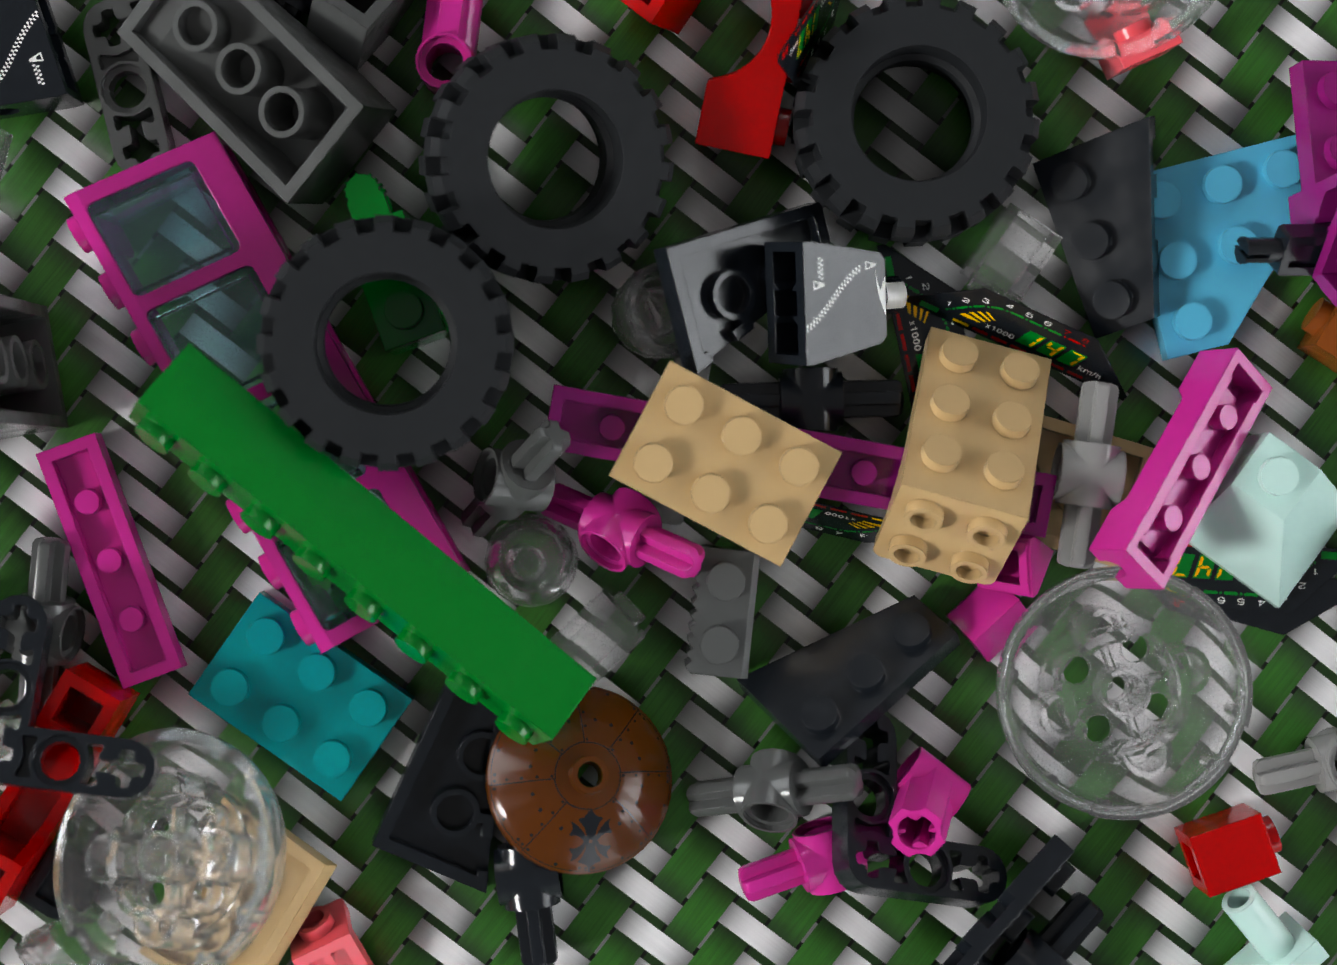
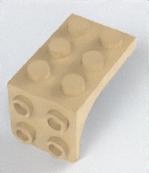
[873,327,1052,585]

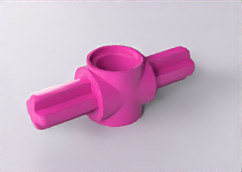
[541,483,705,578]
[738,815,868,902]

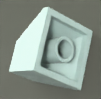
[1189,432,1337,608]

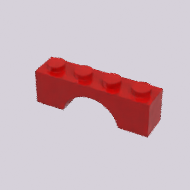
[695,0,813,159]
[0,662,140,915]

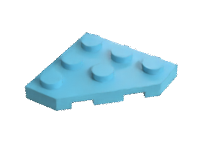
[1152,134,1302,361]

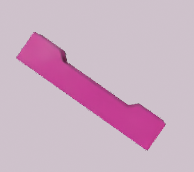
[1088,348,1273,590]

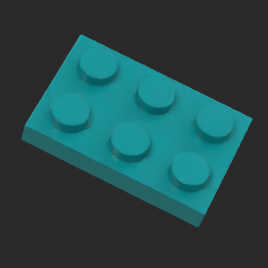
[188,591,415,801]

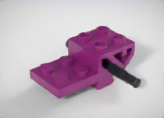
[1235,60,1337,306]

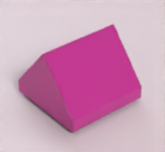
[977,534,1054,598]
[946,587,1034,662]

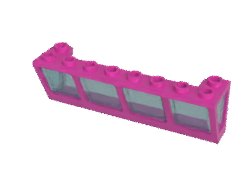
[64,131,470,653]

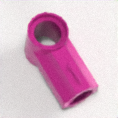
[415,0,483,95]
[888,747,971,857]

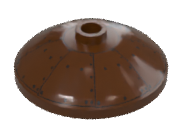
[486,686,672,875]

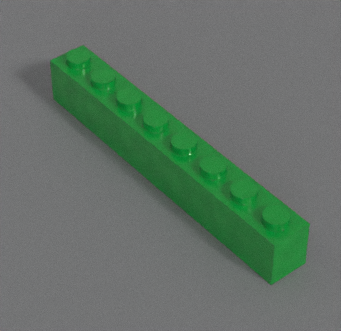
[129,343,597,745]

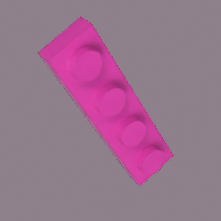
[36,432,187,689]

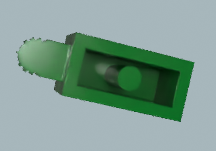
[343,173,450,355]

